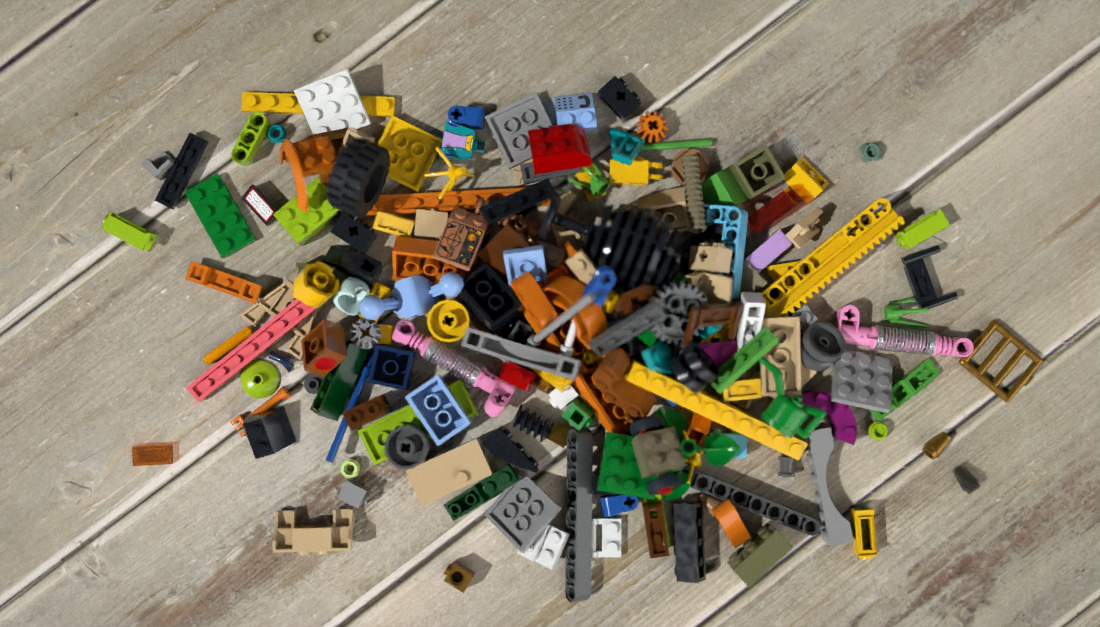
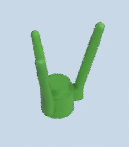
[565,160,610,195]
[884,297,930,328]

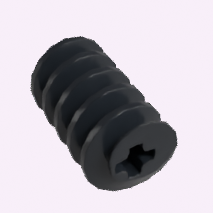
[513,404,555,442]

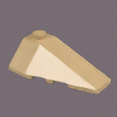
[610,187,691,233]

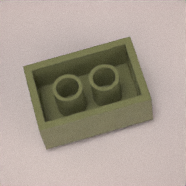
[727,524,793,588]

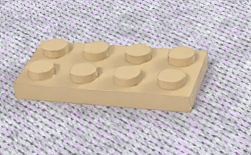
[760,317,801,397]

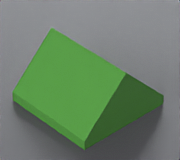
[700,167,748,218]

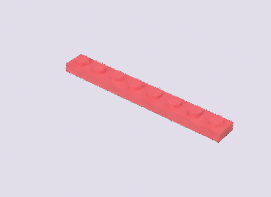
[186,299,317,402]

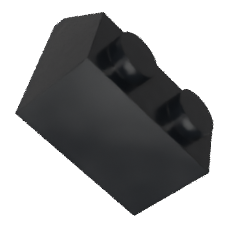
[243,406,296,459]

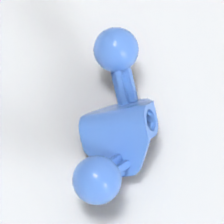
[359,272,464,320]

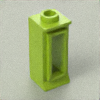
[895,209,950,250]
[102,212,158,252]

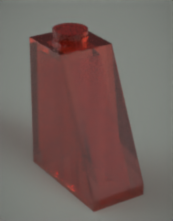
[747,186,800,233]

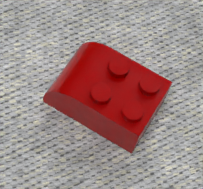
[528,124,592,174]

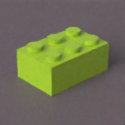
[273,177,343,246]

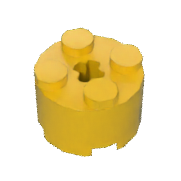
[293,262,339,308]

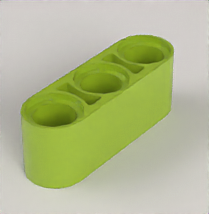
[231,112,271,166]

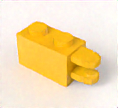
[609,157,663,186]

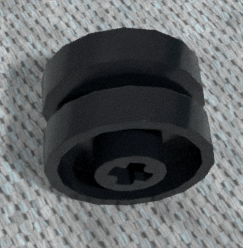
[670,343,720,394]

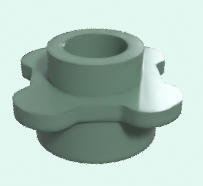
[860,142,881,163]

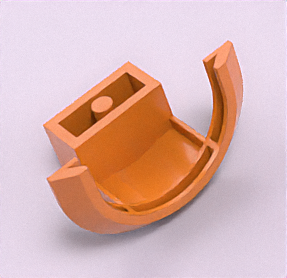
[279,136,337,213]

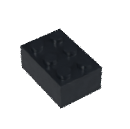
[458,263,523,335]

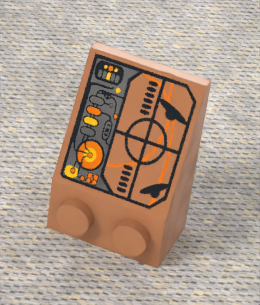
[432,207,489,271]

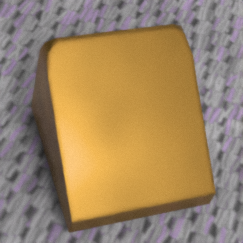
[547,421,570,448]

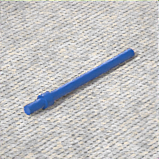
[326,352,374,463]

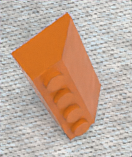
[392,236,471,284]

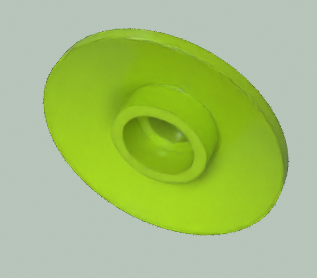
[241,360,279,399]

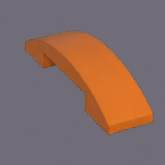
[185,261,263,304]

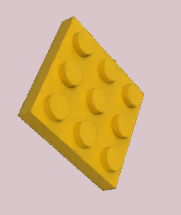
[377,115,442,192]

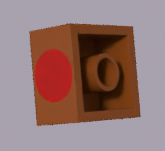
[301,319,347,377]

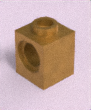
[443,561,475,593]

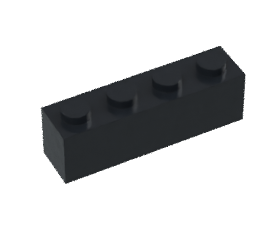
[672,501,706,583]

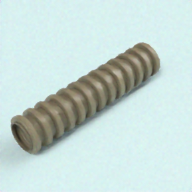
[681,155,707,233]

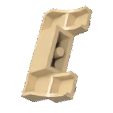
[273,509,354,555]

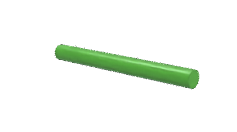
[640,139,712,152]

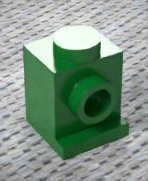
[562,397,595,431]

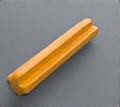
[203,326,254,365]

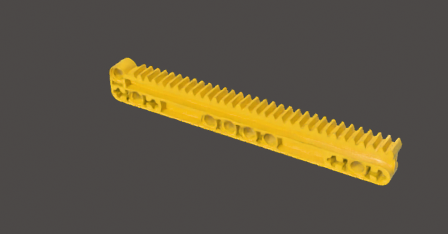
[697,198,905,344]

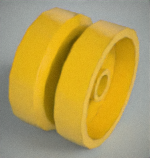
[427,300,472,342]

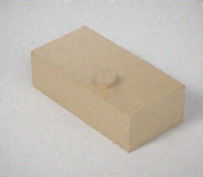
[406,437,494,506]

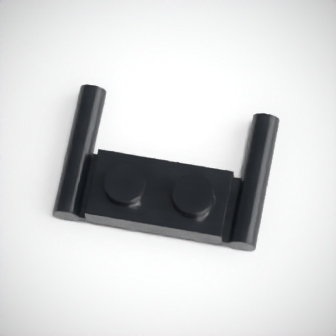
[901,245,958,309]

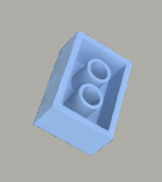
[405,374,472,446]

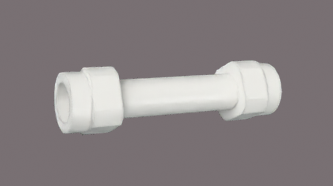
[559,318,577,358]

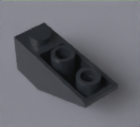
[322,245,382,287]
[483,426,539,473]

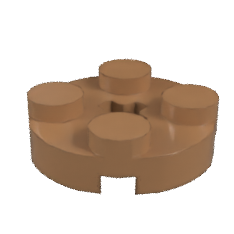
[670,149,709,187]

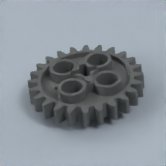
[648,281,708,345]

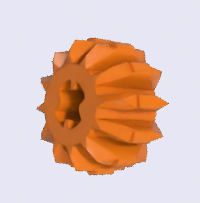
[636,110,669,143]

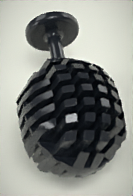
[539,193,682,290]

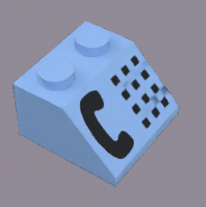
[554,93,597,132]

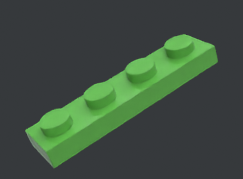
[710,327,779,394]

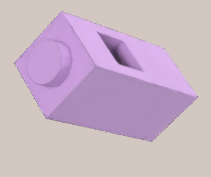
[743,229,792,272]

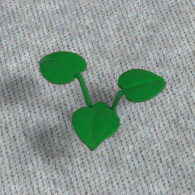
[656,407,740,500]

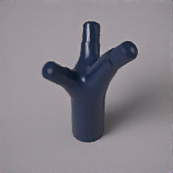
[269,351,295,372]

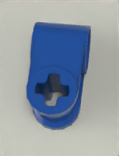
[448,105,485,130]
[582,265,615,306]
[600,494,638,517]

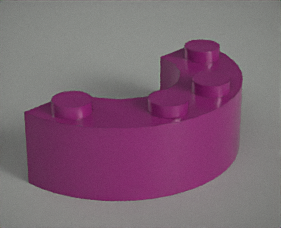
[794,390,857,445]

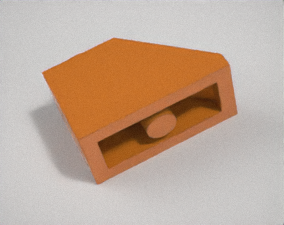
[679,411,712,452]

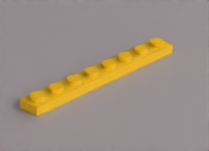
[241,92,395,117]

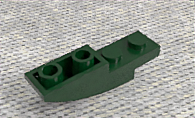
[444,463,520,521]

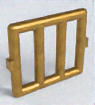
[959,320,1043,402]

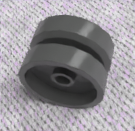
[800,321,846,371]
[384,424,430,469]

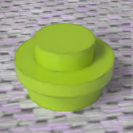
[868,421,888,441]

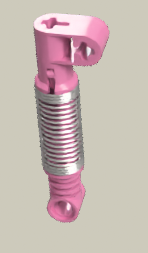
[834,305,974,357]
[392,320,516,417]

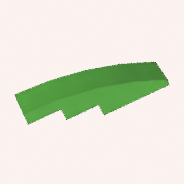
[869,358,940,421]

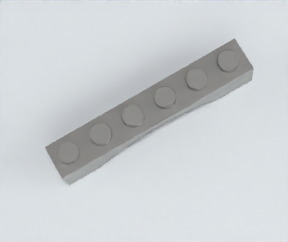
[461,327,582,381]
[803,426,854,546]

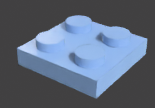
[503,245,548,287]

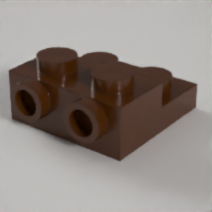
[614,285,664,316]

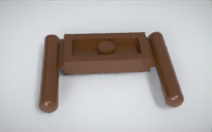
[683,302,744,346]

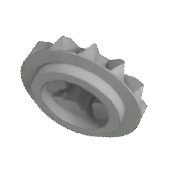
[350,319,381,349]

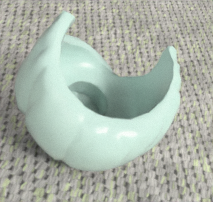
[333,277,370,316]

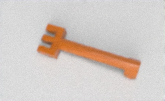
[230,385,292,437]

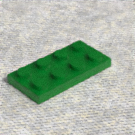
[185,173,257,259]

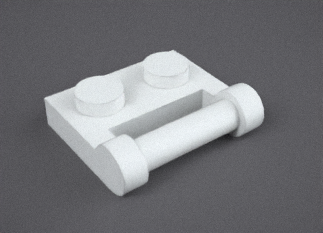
[591,517,621,558]

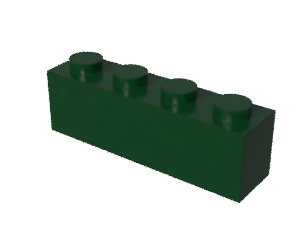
[310,340,369,421]

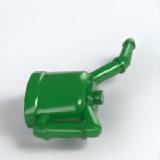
[758,356,826,439]

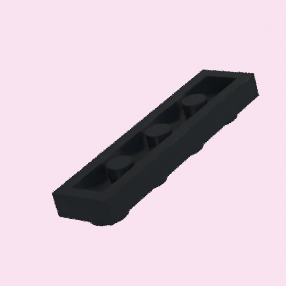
[155,133,209,210]
[479,178,556,226]

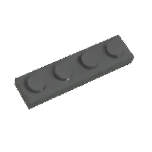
[588,300,667,357]

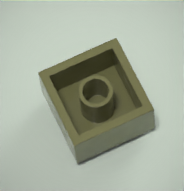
[730,145,786,201]

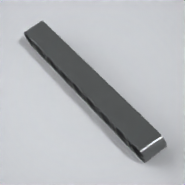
[565,428,593,602]
[683,465,820,536]

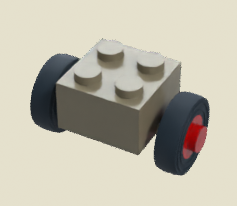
[629,416,685,495]

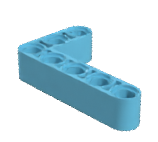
[703,204,748,302]

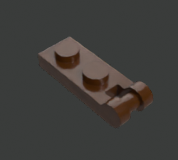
[642,501,670,559]

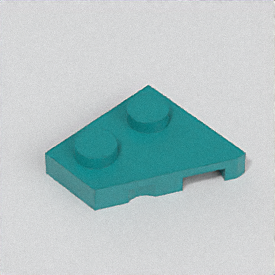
[609,127,645,166]
[642,340,675,376]

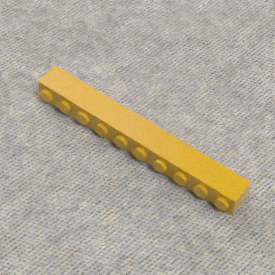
[623,357,808,460]

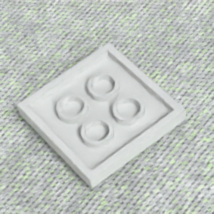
[294,69,371,139]

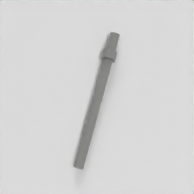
[523,292,595,348]

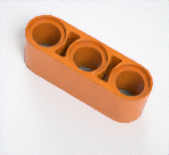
[510,271,558,329]
[711,499,751,548]

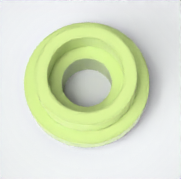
[341,459,360,478]

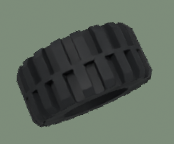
[326,137,390,217]

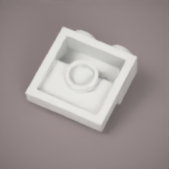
[516,523,570,570]

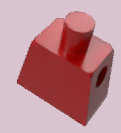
[498,360,538,392]

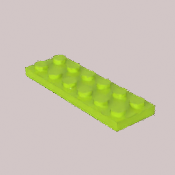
[358,380,478,465]

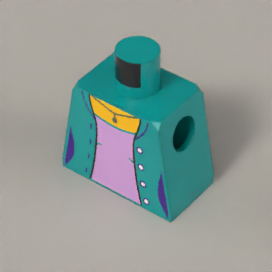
[440,121,486,160]

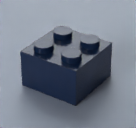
[368,344,417,391]

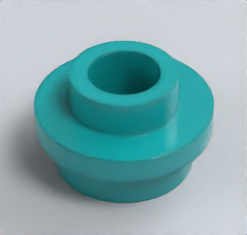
[267,124,287,143]

